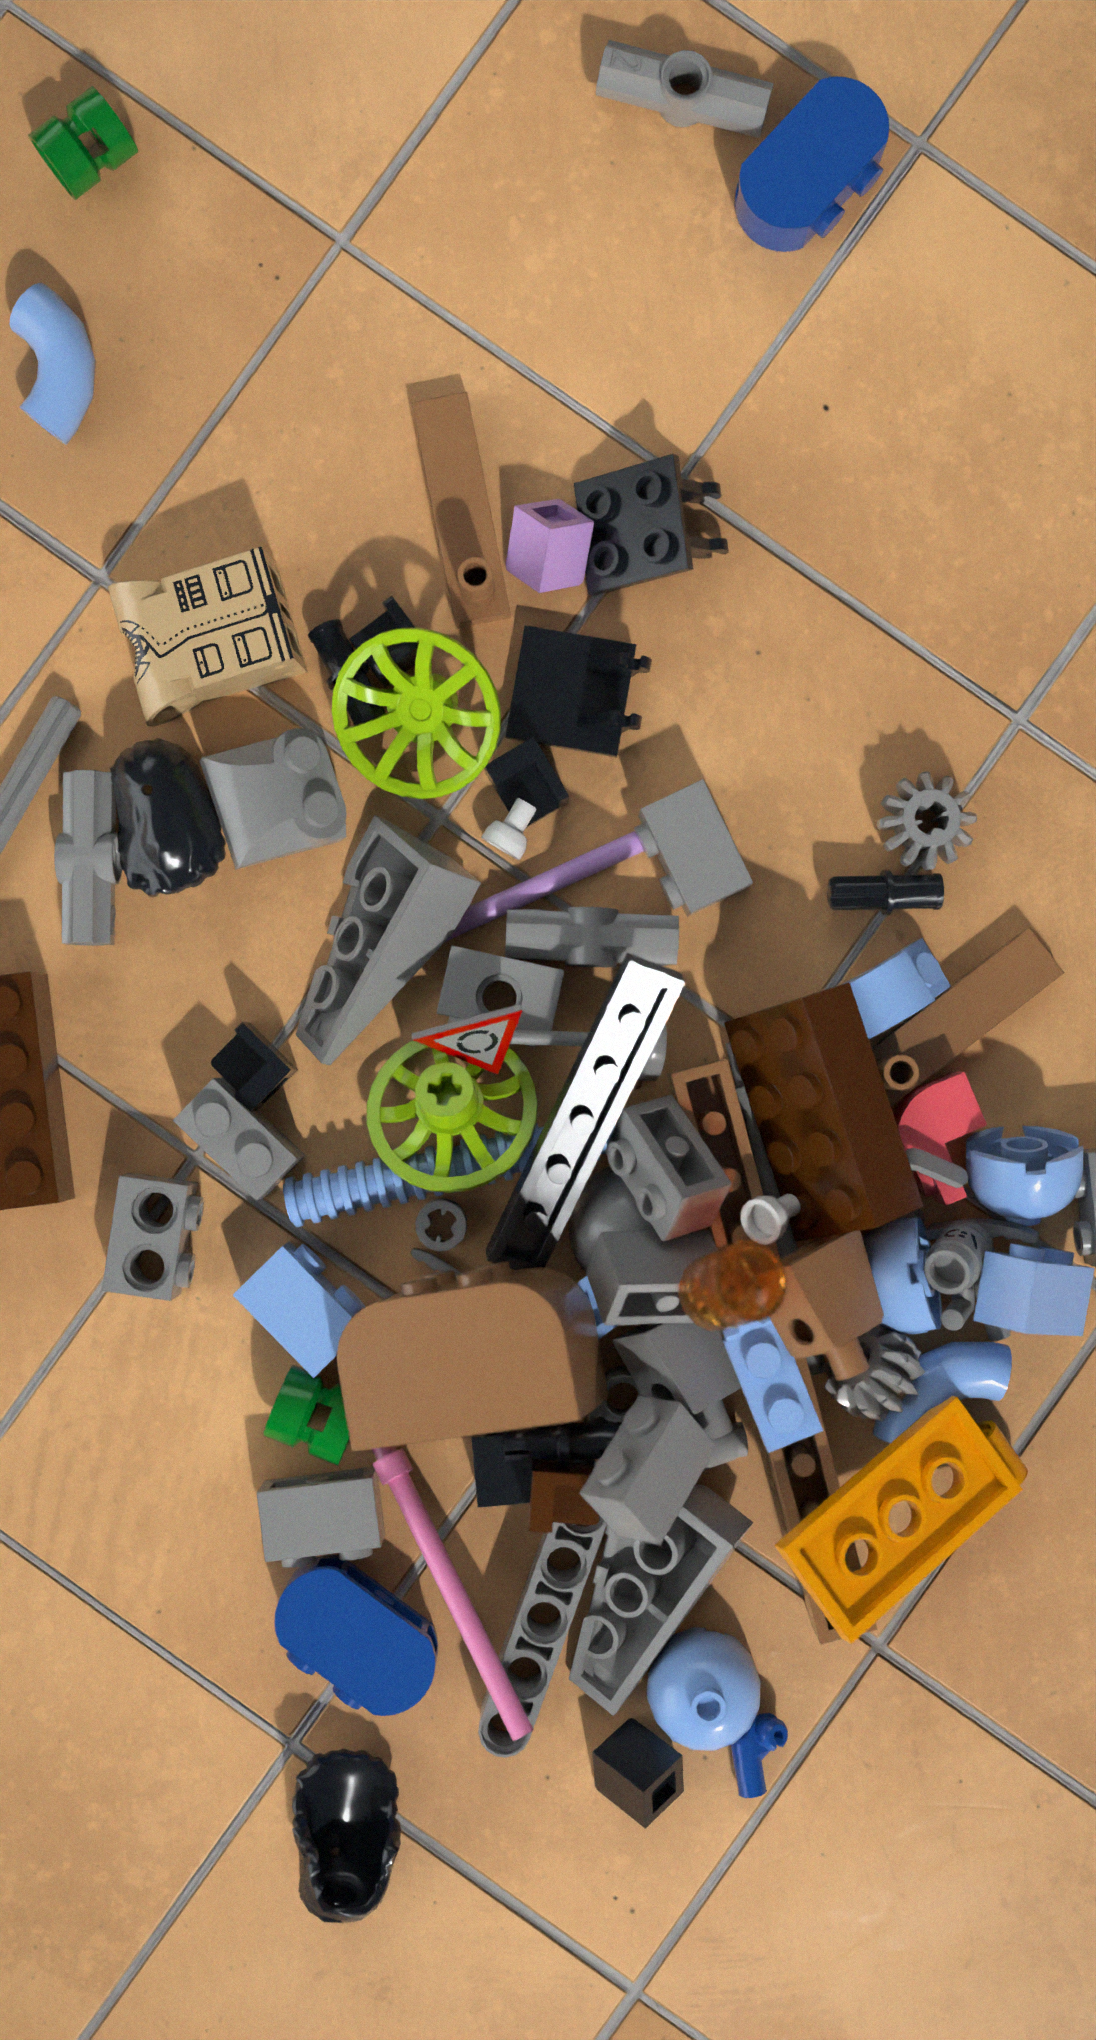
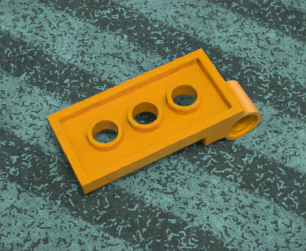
[774,1396,1028,1644]

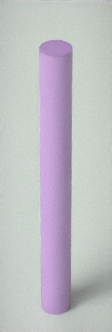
[445,831,644,942]

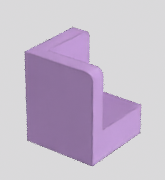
[506,499,594,593]

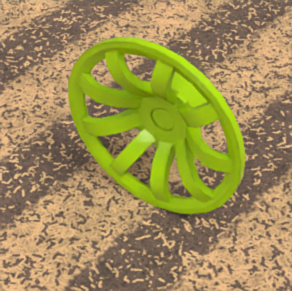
[332,628,501,799]
[367,1040,538,1193]

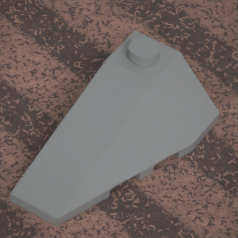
[296,815,481,1065]
[569,1483,754,1716]

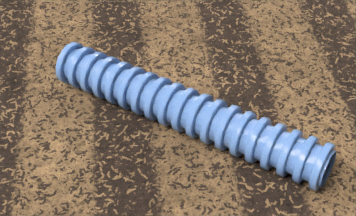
[283,1123,615,1227]

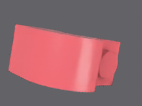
[893,1071,987,1206]

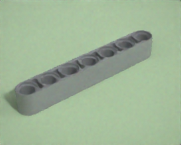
[478,1366,644,1758]

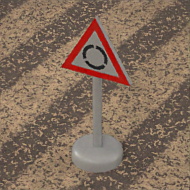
[412,1004,667,1081]

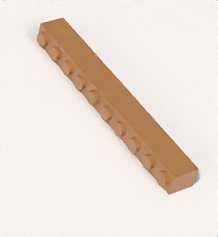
[667,1059,878,1645]

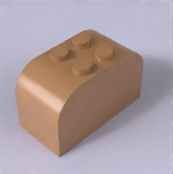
[337,1261,609,1452]

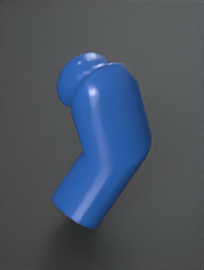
[731,1713,788,1798]

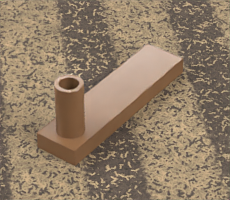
[412,392,511,629]
[871,928,1064,1107]

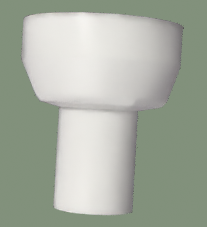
[481,798,537,861]
[741,1194,800,1244]

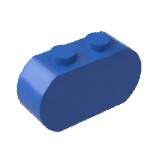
[734,77,889,252]
[274,1555,438,1716]

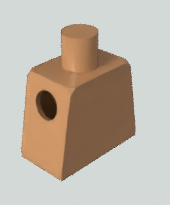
[748,1231,884,1380]

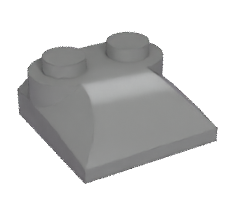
[199,728,347,869]

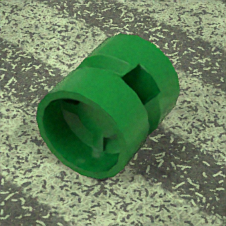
[28,86,139,200]
[263,1365,350,1466]

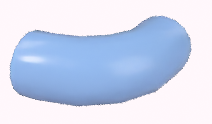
[9,283,96,445]
[873,1342,1012,1443]

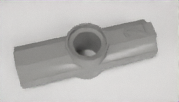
[596,40,774,138]
[54,770,122,946]
[505,907,679,967]

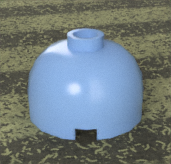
[966,1126,1083,1226]
[862,1217,942,1334]
[646,1627,761,1751]

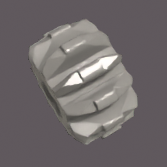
[877,772,977,870]
[822,1325,925,1422]

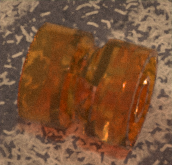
[679,1241,787,1332]

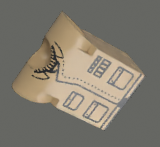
[108,546,308,727]

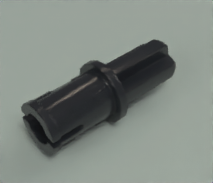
[308,619,386,726]
[827,870,944,915]

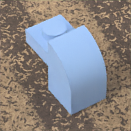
[843,938,951,1039]

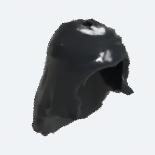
[110,738,226,897]
[292,1748,402,1923]

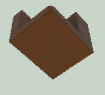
[528,1460,600,1533]

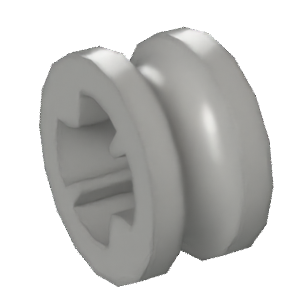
[415,1198,467,1251]

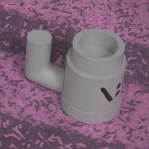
[924,1220,995,1331]

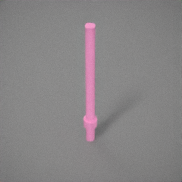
[372,1446,534,1741]

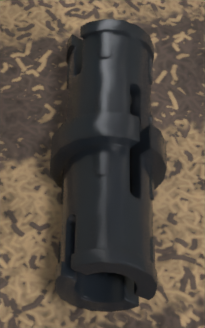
[505,1422,622,1465]

